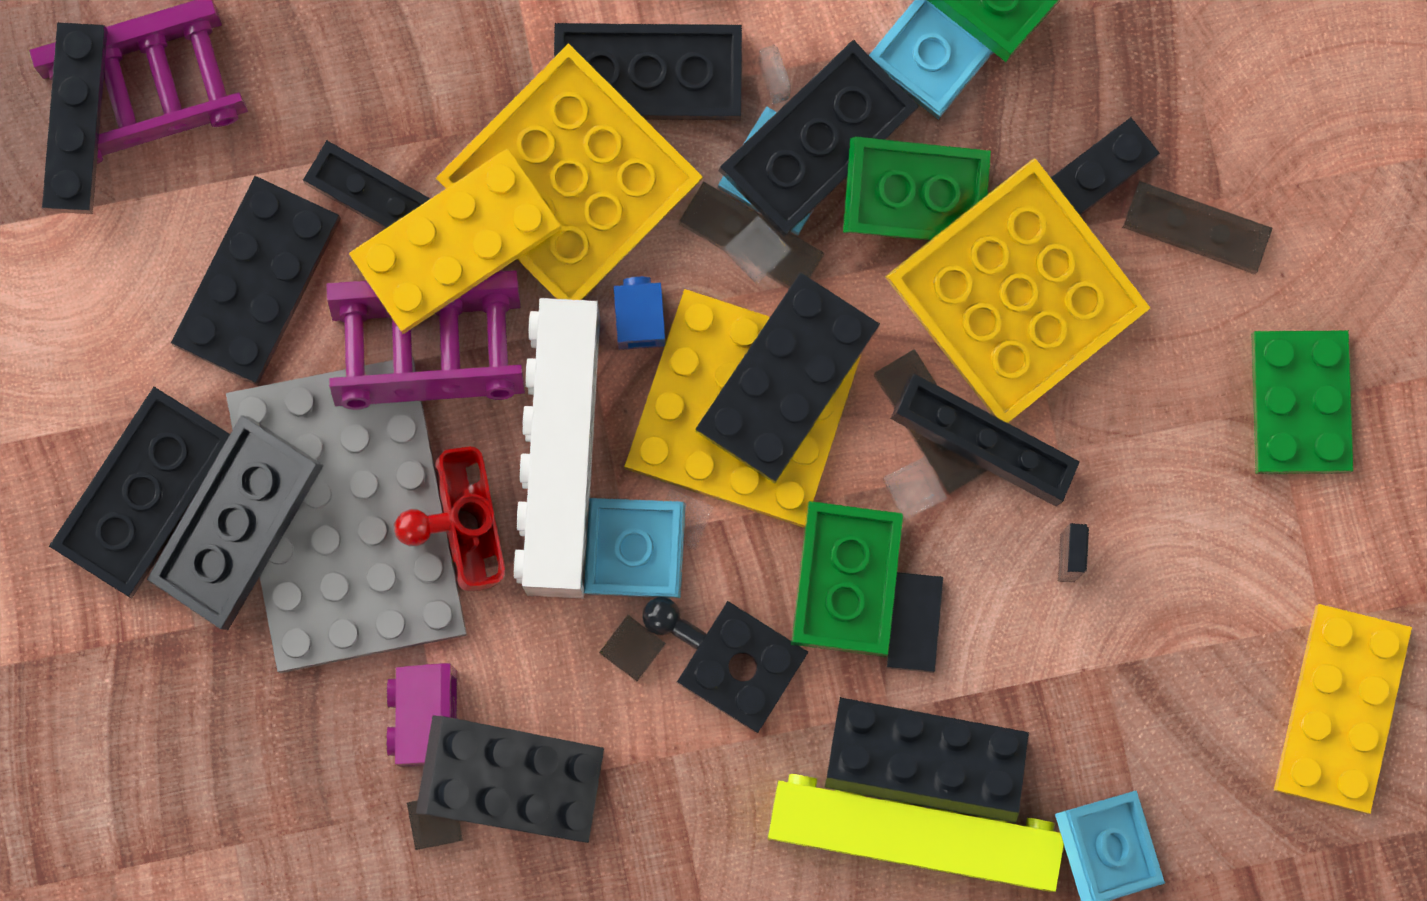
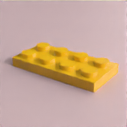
[349,148,561,334]
[1274,604,1412,814]

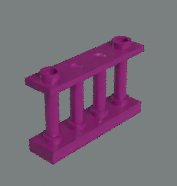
[29,0,248,164]
[327,270,525,410]

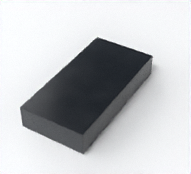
[1058,523,1089,582]
[886,572,943,673]

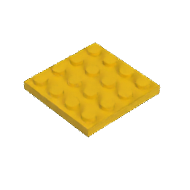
[436,43,703,300]
[885,158,1150,423]
[624,289,862,528]

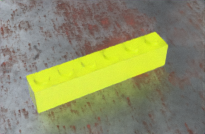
[767,774,1064,892]

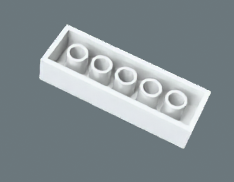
[514,298,600,599]

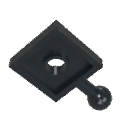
[642,597,808,734]

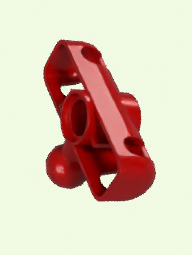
[394,446,505,591]

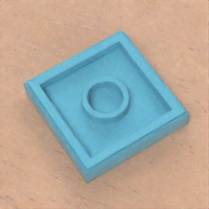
[869,0,993,120]
[584,498,686,598]
[1055,790,1165,901]

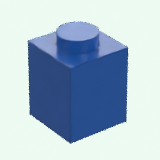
[614,276,666,350]

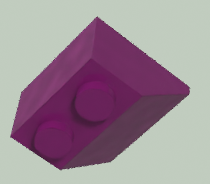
[387,663,457,767]

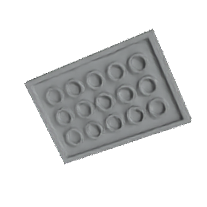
[226,357,467,673]

